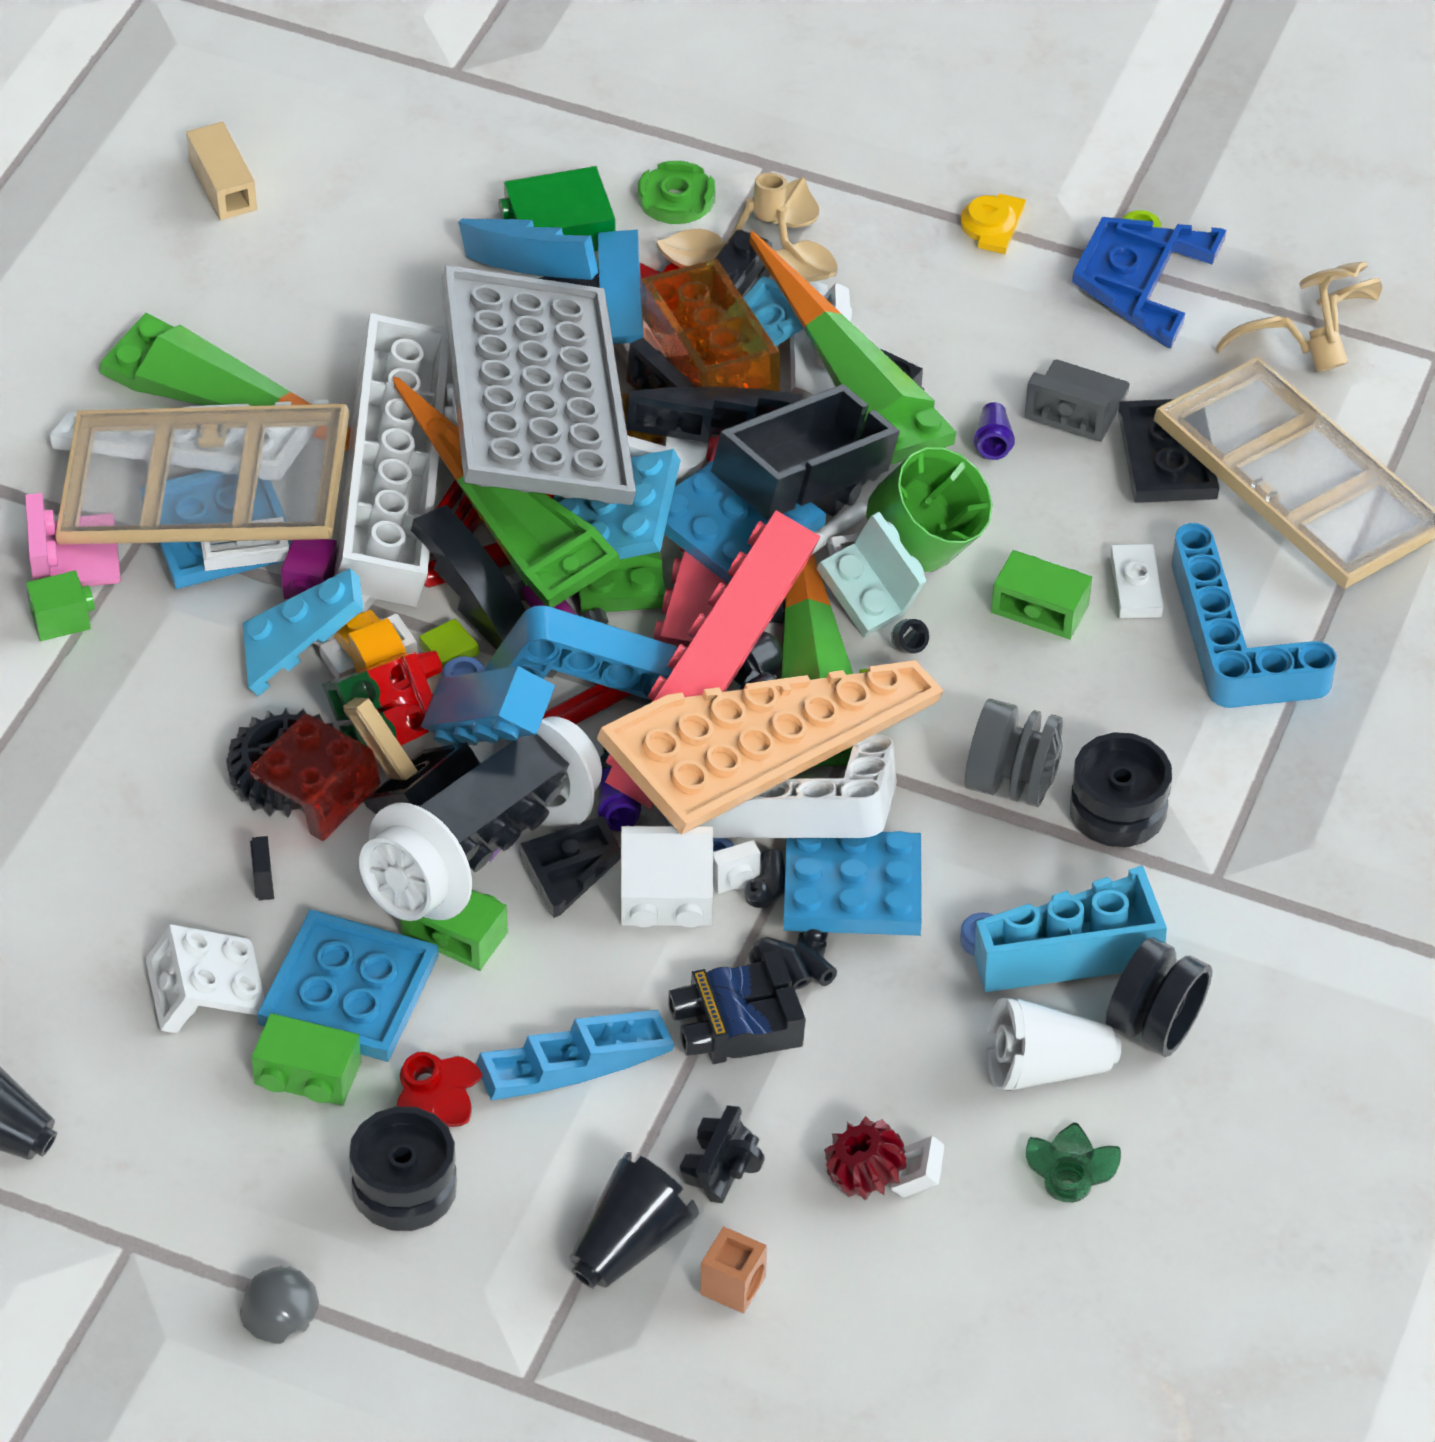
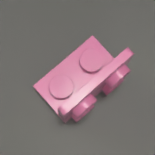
[25,493,121,587]

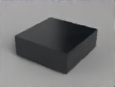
[250,836,274,901]

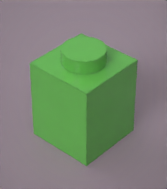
[25,570,95,642]

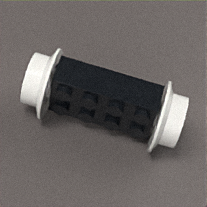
[359,717,602,921]

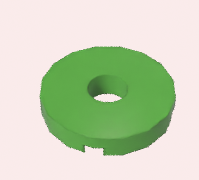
[638,161,715,224]

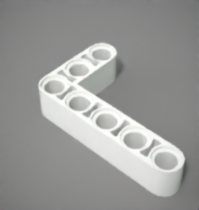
[667,734,897,838]

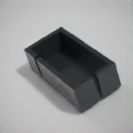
[711,384,900,520]

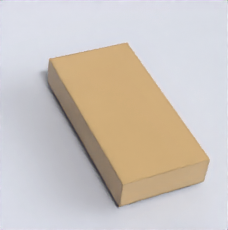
[343,697,418,780]

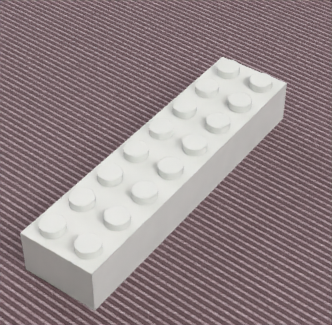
[334,313,449,607]

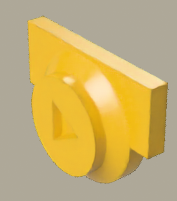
[960,193,1026,254]

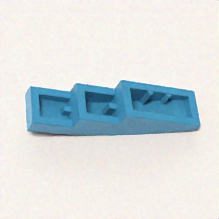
[458,218,598,280]
[598,229,644,344]
[476,1010,675,1100]

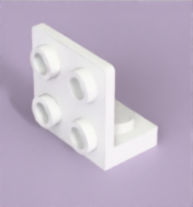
[145,924,265,1033]

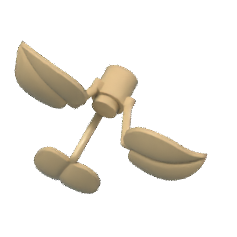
[656,173,838,282]
[1216,262,1382,373]

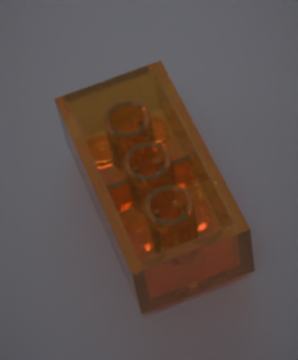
[641,259,780,391]

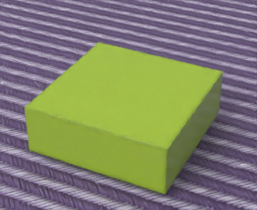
[419,618,479,670]

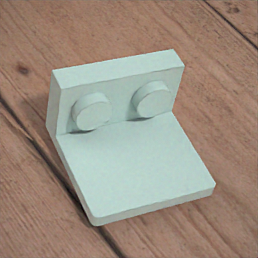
[816,512,926,637]

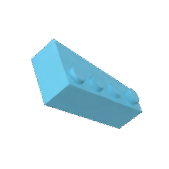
[974,865,1167,992]

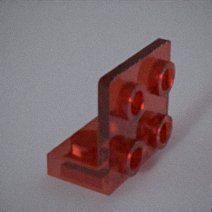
[249,714,381,842]

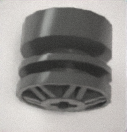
[964,698,1063,807]

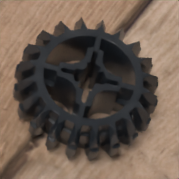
[226,707,347,818]

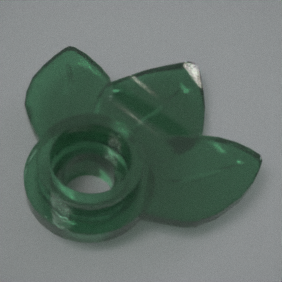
[1026,1122,1121,1203]

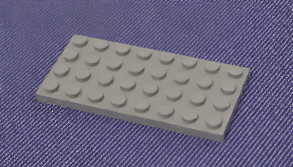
[442,265,636,505]

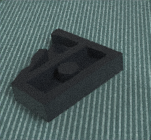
[520,816,621,918]

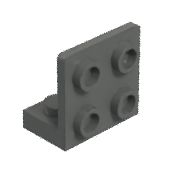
[1024,359,1130,442]

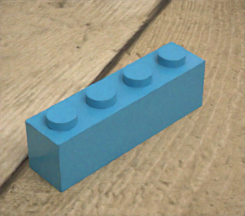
[421,666,555,746]

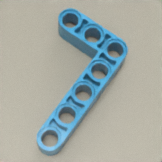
[1172,523,1337,708]
[484,605,678,699]

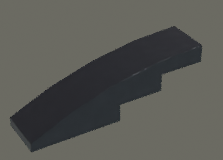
[626,386,803,443]
[411,504,526,650]

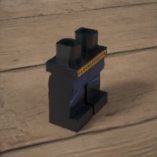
[668,949,806,1064]

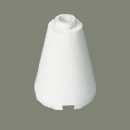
[987,997,1121,1091]

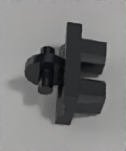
[680,1105,765,1203]

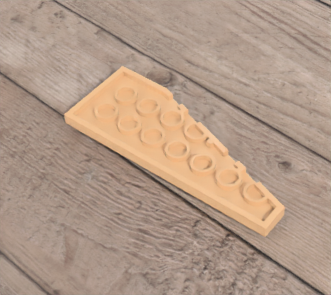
[596,660,944,835]

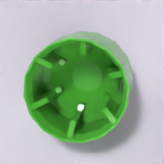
[866,447,993,572]

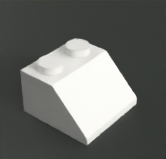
[621,826,713,927]

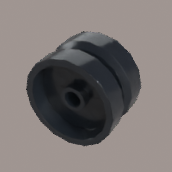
[1070,732,1172,847]
[1105,937,1213,1057]
[349,1106,457,1231]

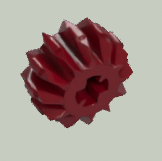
[824,1116,907,1201]

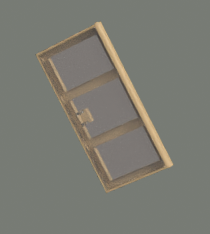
[1154,357,1435,589]
[56,404,350,545]

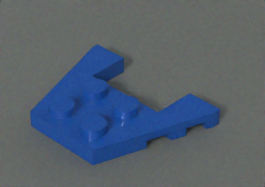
[1072,217,1227,349]

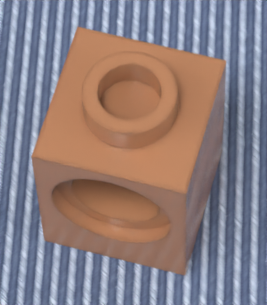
[700,1226,767,1314]

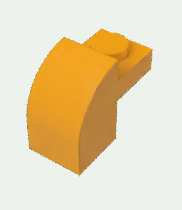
[334,609,406,710]

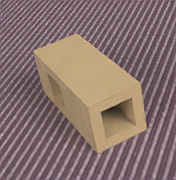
[186,121,257,220]

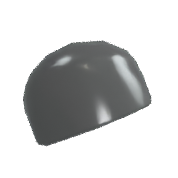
[240,1266,319,1344]

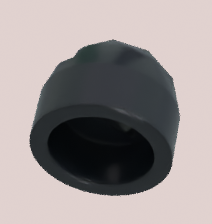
[891,619,929,653]

